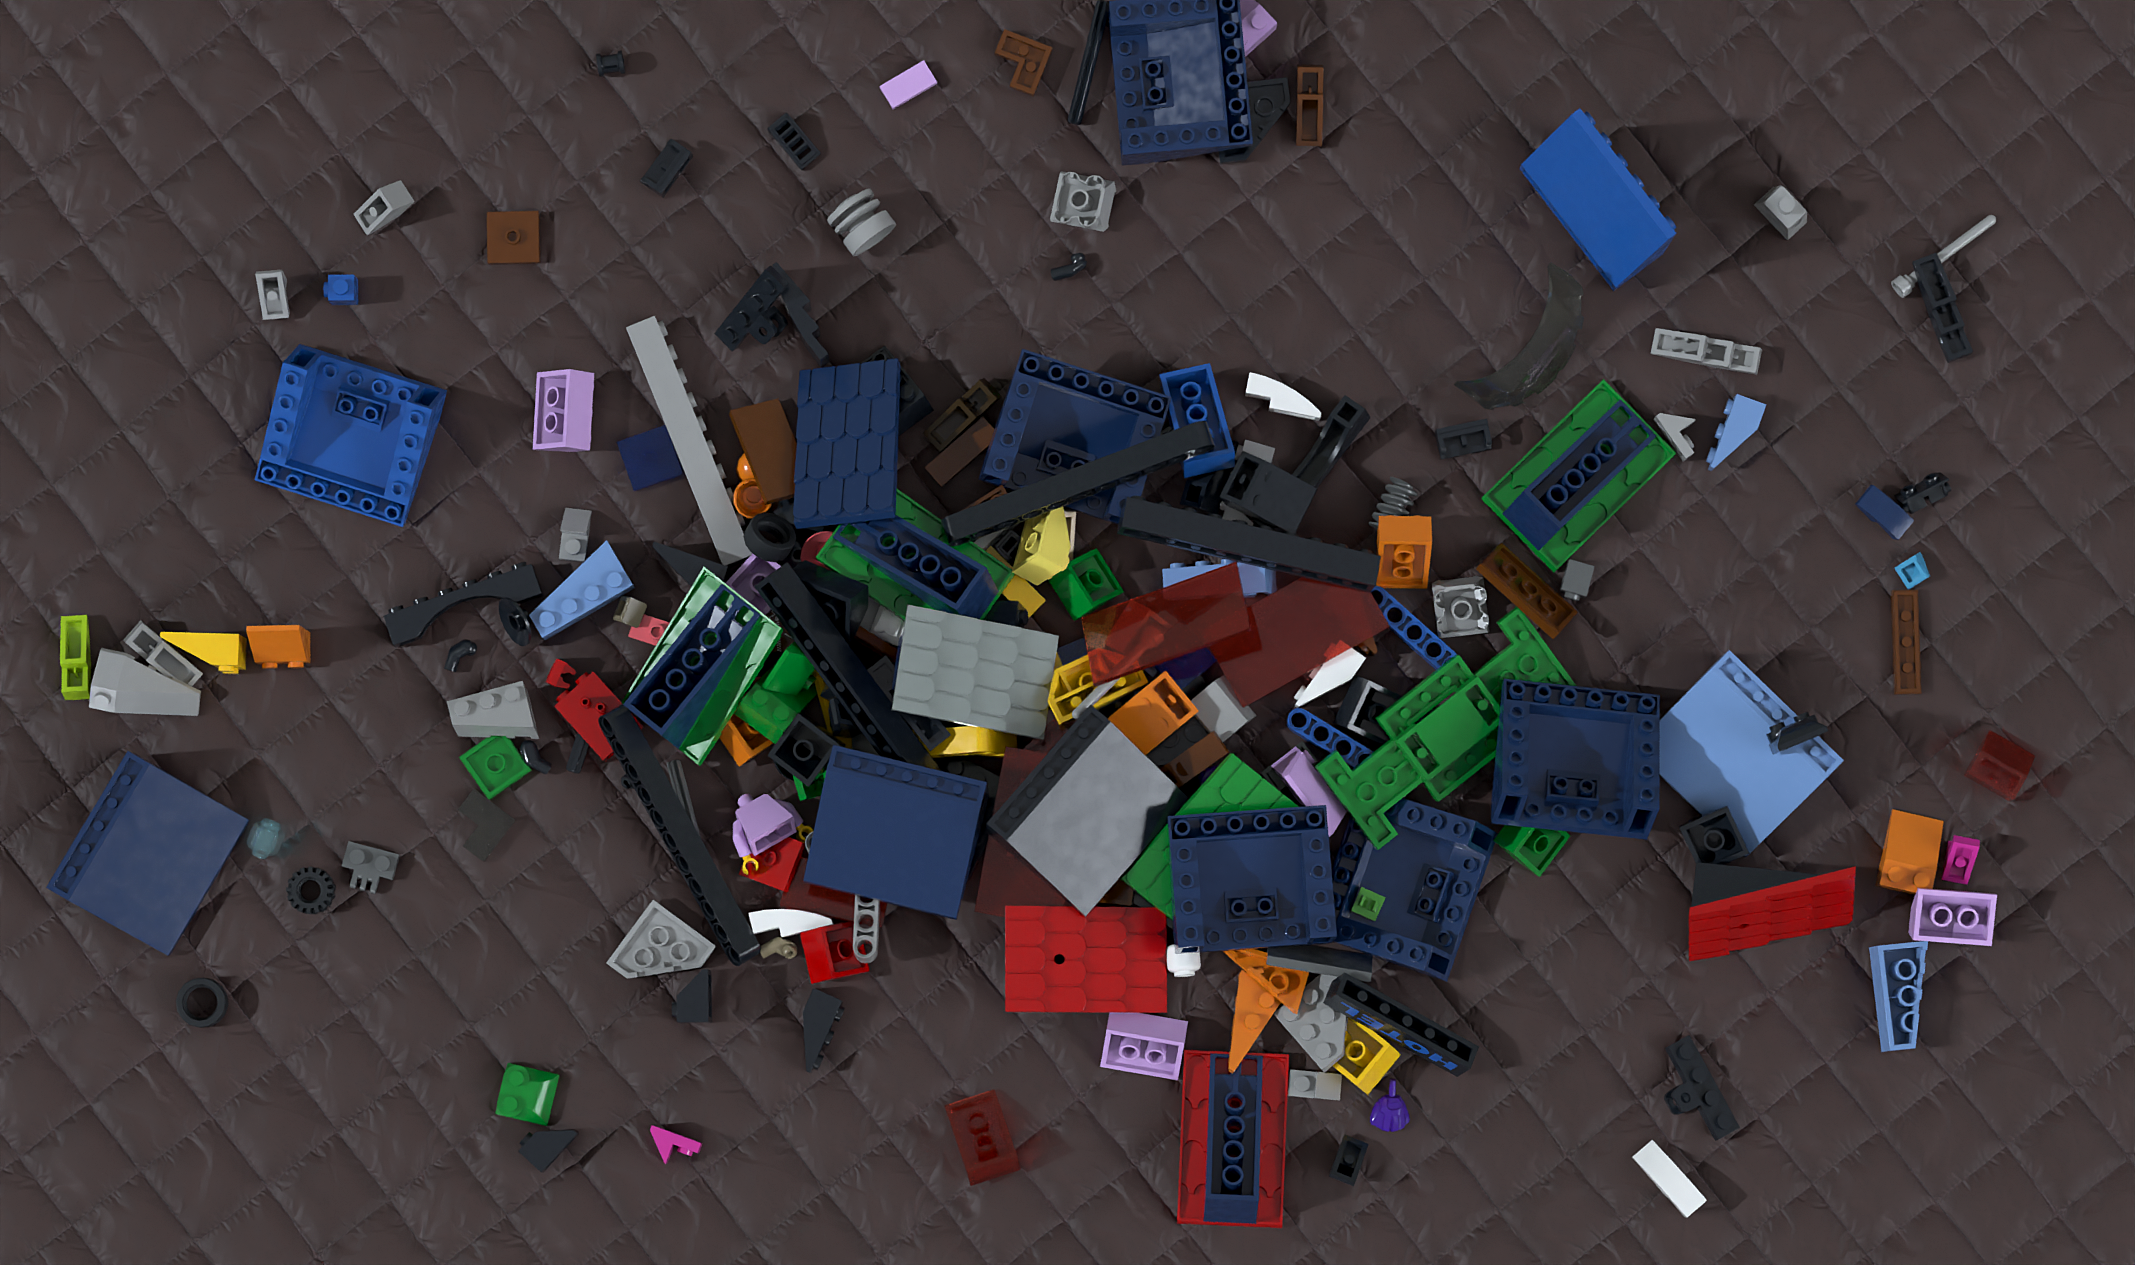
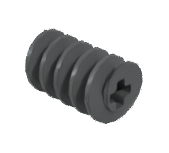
[1368,476,1418,530]

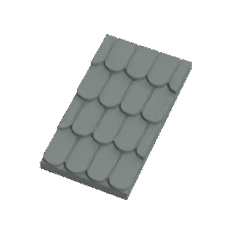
[891,605,1059,740]

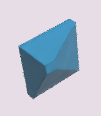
[1895,552,1930,590]

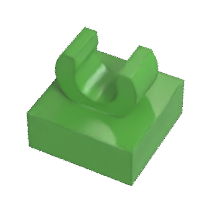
[1351,887,1386,922]

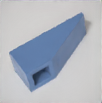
[1706,394,1766,471]

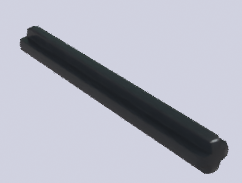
[1068,0,1109,125]

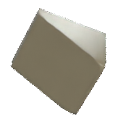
[613,596,647,628]

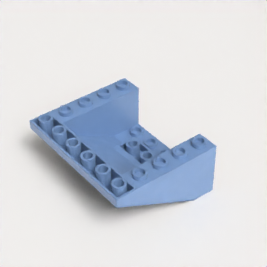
[1659,650,1844,858]

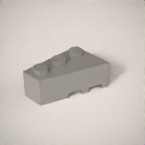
[447,681,539,739]

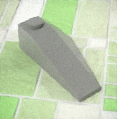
[89,648,201,716]

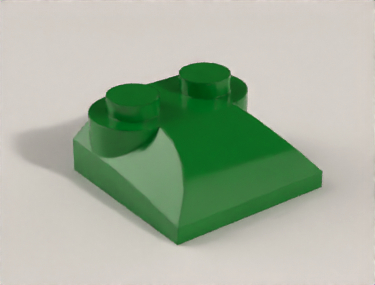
[496,1063,560,1126]

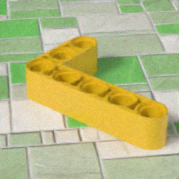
[913,726,1018,758]

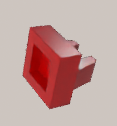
[545,658,576,688]

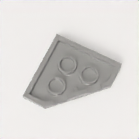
[606,900,717,979]
[1273,974,1348,1073]

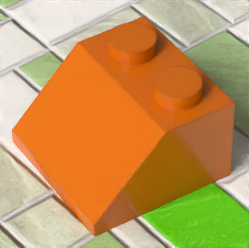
[719,703,774,767]

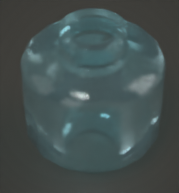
[247,818,285,859]

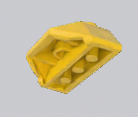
[1047,649,1149,725]

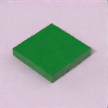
[459,736,532,800]

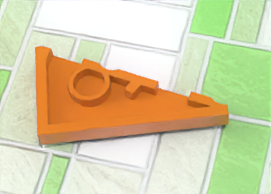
[1223,949,1309,1014]
[1228,970,1281,1074]

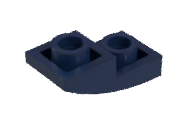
[1855,485,1914,540]

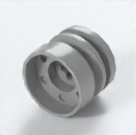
[827,188,896,257]

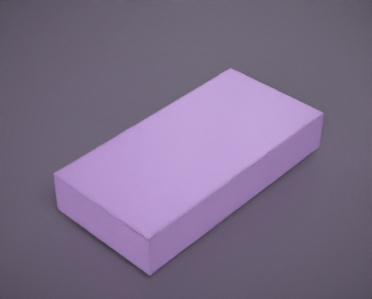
[879,60,937,109]

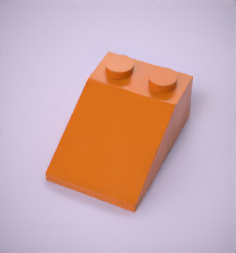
[1376,515,1432,589]
[246,625,310,669]
[1875,809,1944,895]

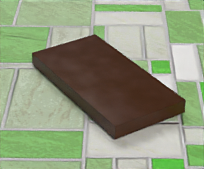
[729,398,797,505]
[1476,543,1578,639]

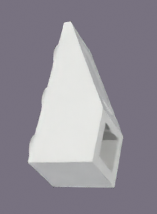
[1294,640,1366,708]

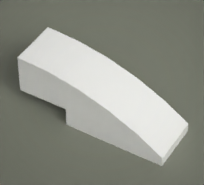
[1245,372,1321,421]
[749,909,833,938]
[1632,1140,1707,1218]

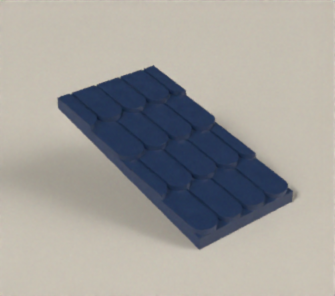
[793,358,901,529]

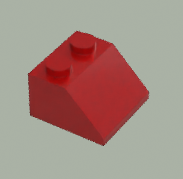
[800,921,870,984]

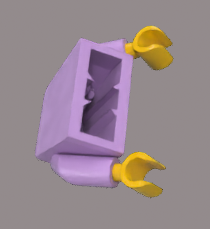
[733,794,813,875]

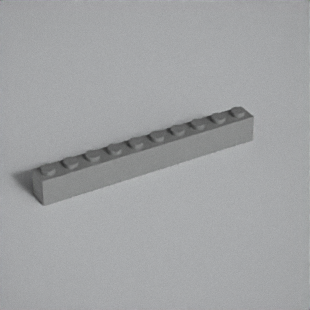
[626,316,752,568]

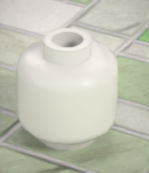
[1166,944,1201,977]

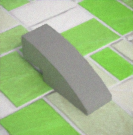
[124,620,203,686]

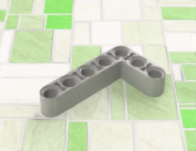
[805,831,880,963]

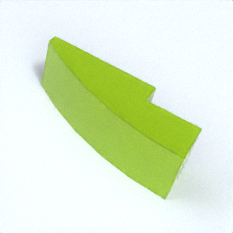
[60,615,91,700]

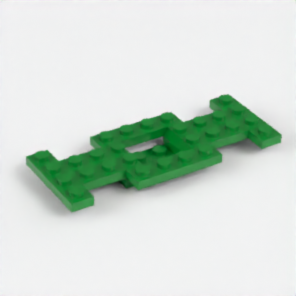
[1314,607,1576,850]

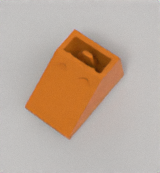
[1108,671,1199,755]

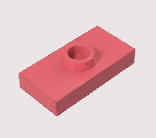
[628,614,669,646]

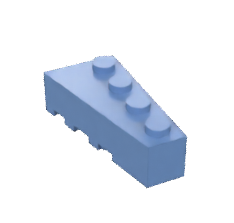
[529,540,635,640]
[1162,559,1277,602]
[1869,941,1928,1052]

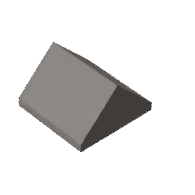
[1191,675,1257,742]

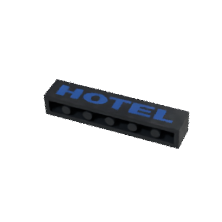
[1323,972,1479,1077]

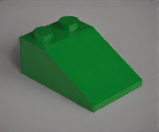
[735,659,818,744]

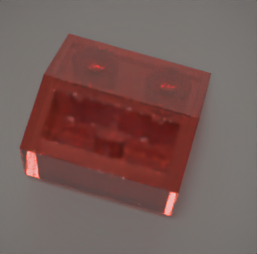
[1964,730,2035,801]

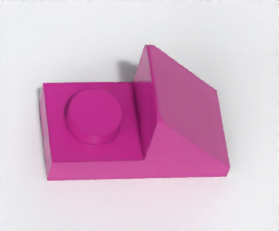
[1942,835,1980,885]
[650,1125,703,1164]

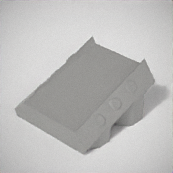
[1050,171,1116,232]
[1432,576,1490,638]

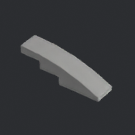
[1651,328,1762,375]

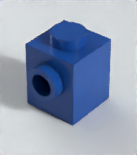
[324,274,358,305]

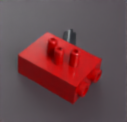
[554,672,644,774]

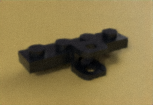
[714,266,789,352]
[1664,1035,1740,1141]

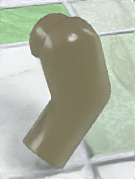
[760,937,797,959]

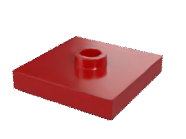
[739,837,805,892]

